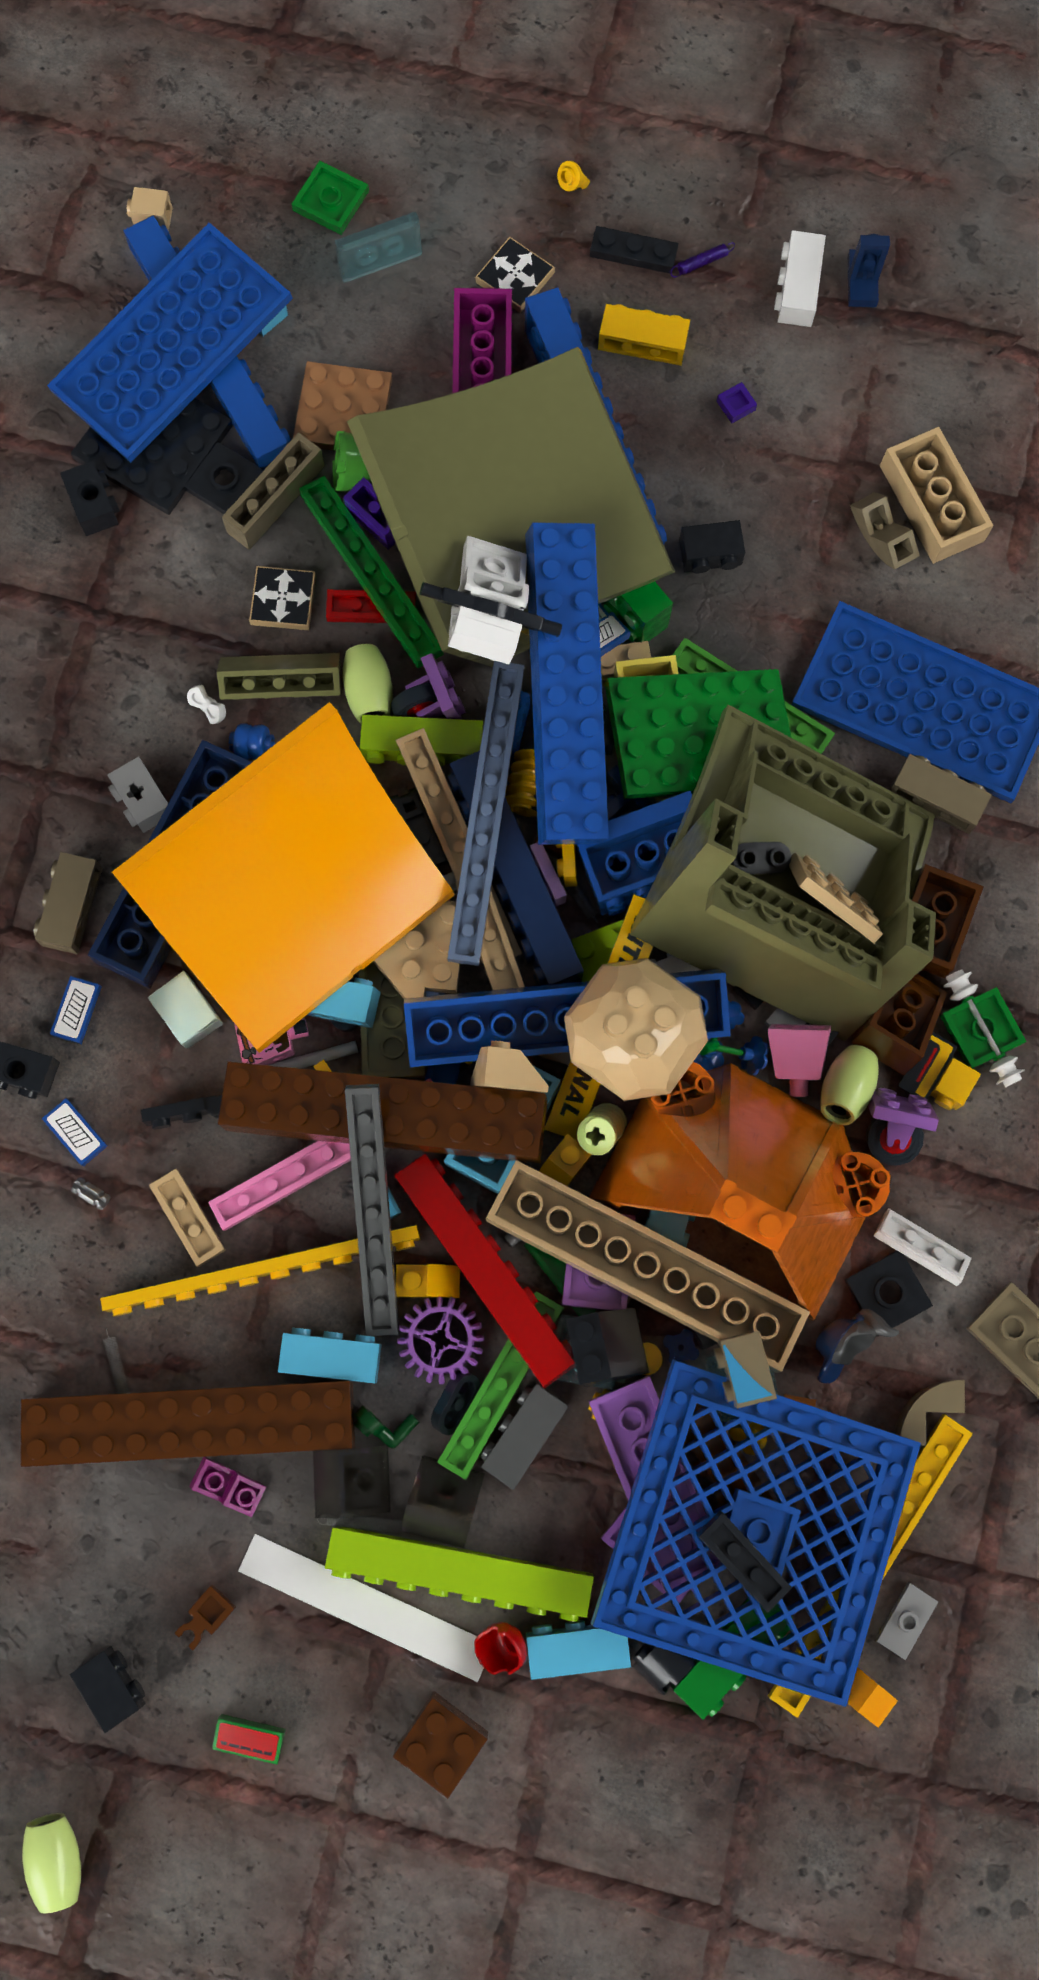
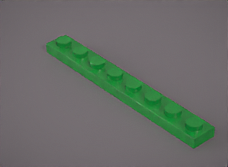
[299,476,444,668]

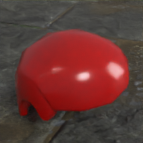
[474,1622,528,1675]

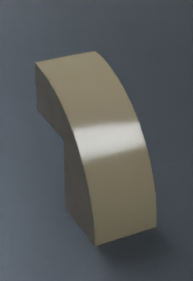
[850,492,920,569]
[894,1380,965,1446]

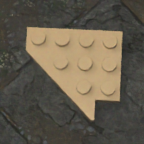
[373,901,460,999]

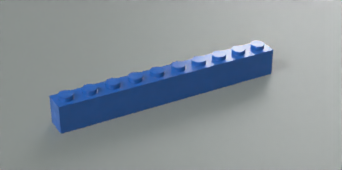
[123,215,291,470]

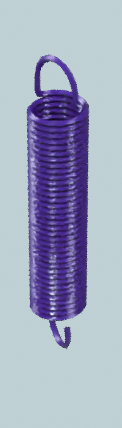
[671,242,735,278]

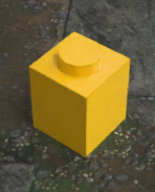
[930,1058,981,1110]

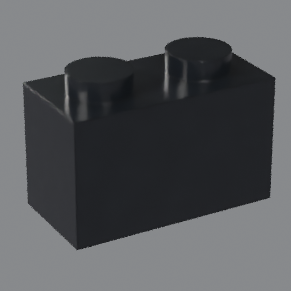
[679,520,746,574]
[69,1646,146,1734]

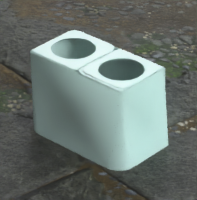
[148,970,224,1049]

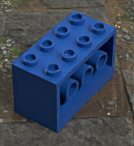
[576,791,692,916]

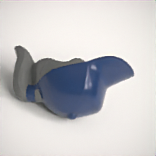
[816,1309,899,1384]

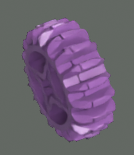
[397,1297,484,1384]

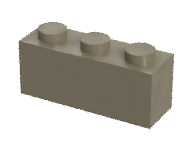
[890,754,992,834]
[34,852,103,954]

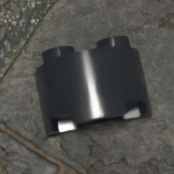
[632,1643,697,1695]

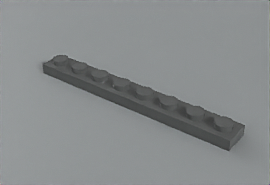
[345,1084,399,1336]

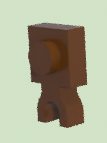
[175,1584,236,1651]

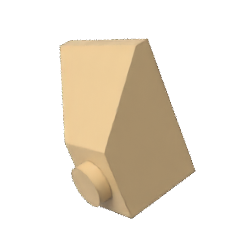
[470,1041,549,1093]

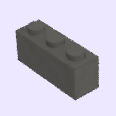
[480,1384,569,1490]

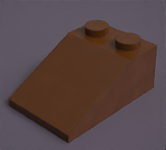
[851,974,948,1076]

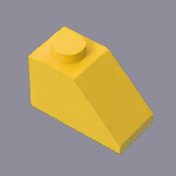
[539,1133,592,1186]

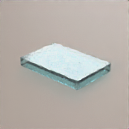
[335,211,422,283]

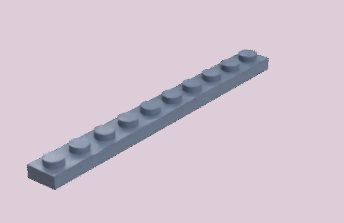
[447,661,525,966]

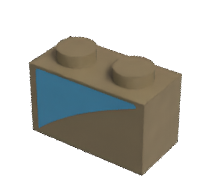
[714,1331,777,1409]

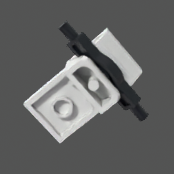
[419,536,562,664]

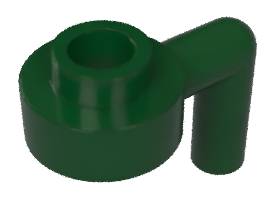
[353,1405,420,1449]

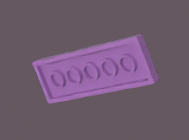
[588,1375,720,1591]

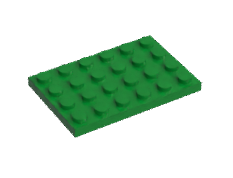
[604,669,791,799]

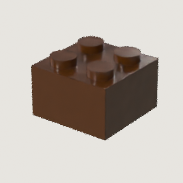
[393,1691,488,1799]

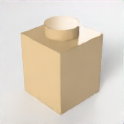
[127,187,173,232]

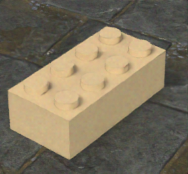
[880,427,994,564]

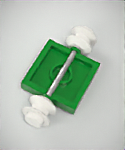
[940,969,1027,1088]

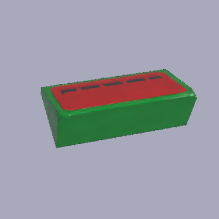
[212,1714,286,1765]

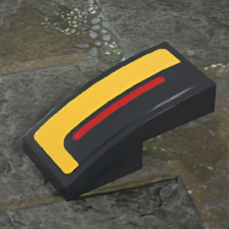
[898,1032,958,1099]

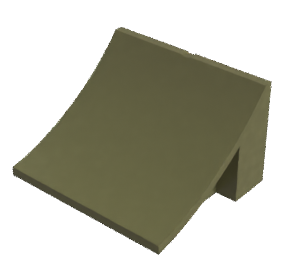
[347,347,675,667]
[630,705,936,1041]

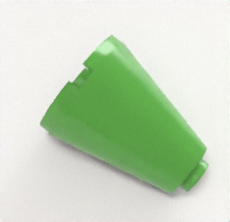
[332,431,373,492]

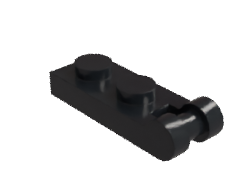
[389,787,449,867]

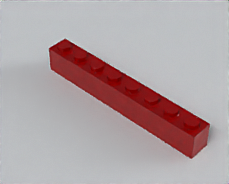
[394,1154,576,1389]

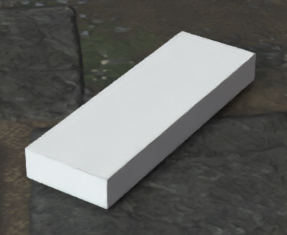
[874,1208,972,1286]

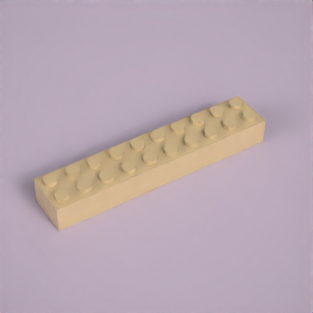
[486,1160,810,1373]

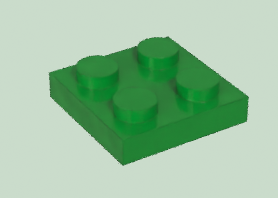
[292,160,369,235]

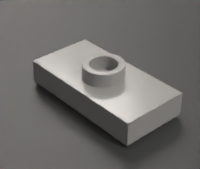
[875,1582,938,1660]

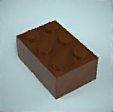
[911,864,984,979]

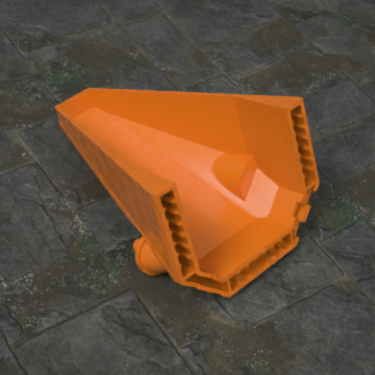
[589,1062,890,1321]

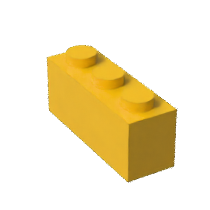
[598,304,690,366]

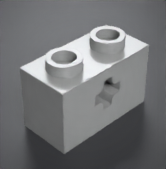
[107,756,168,833]

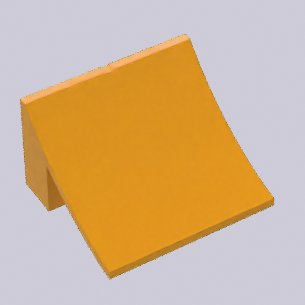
[112,702,455,1053]

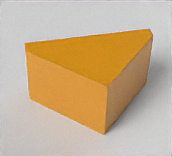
[847,1667,898,1728]

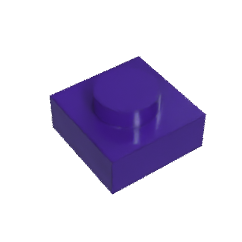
[716,382,757,424]

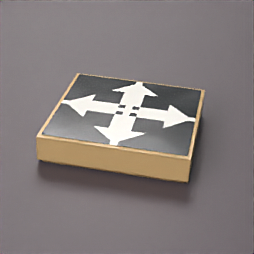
[475,237,555,313]
[249,566,316,630]

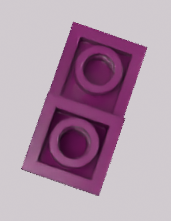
[189,1457,266,1517]

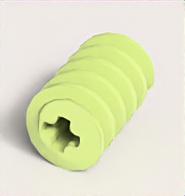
[577,1103,627,1155]

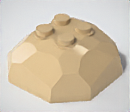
[564,958,708,1101]

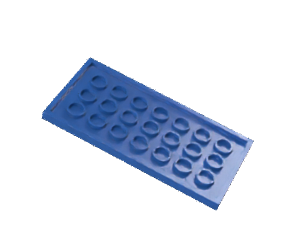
[47,223,293,463]
[791,601,1039,803]

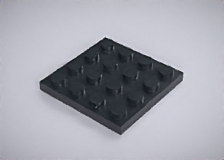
[71,398,233,515]

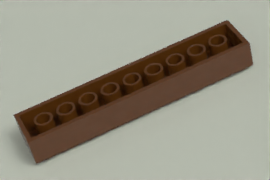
[218,1062,548,1164]
[21,1381,355,1467]

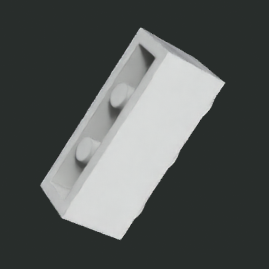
[774,230,826,327]

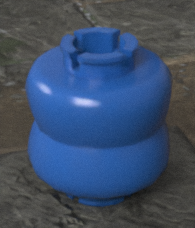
[229,723,275,760]

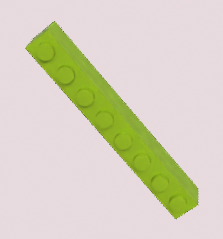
[325,1525,594,1622]

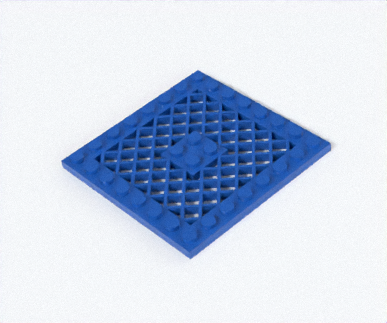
[591,1359,921,1707]

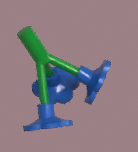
[693,1000,769,1076]

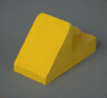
[396,1264,460,1298]

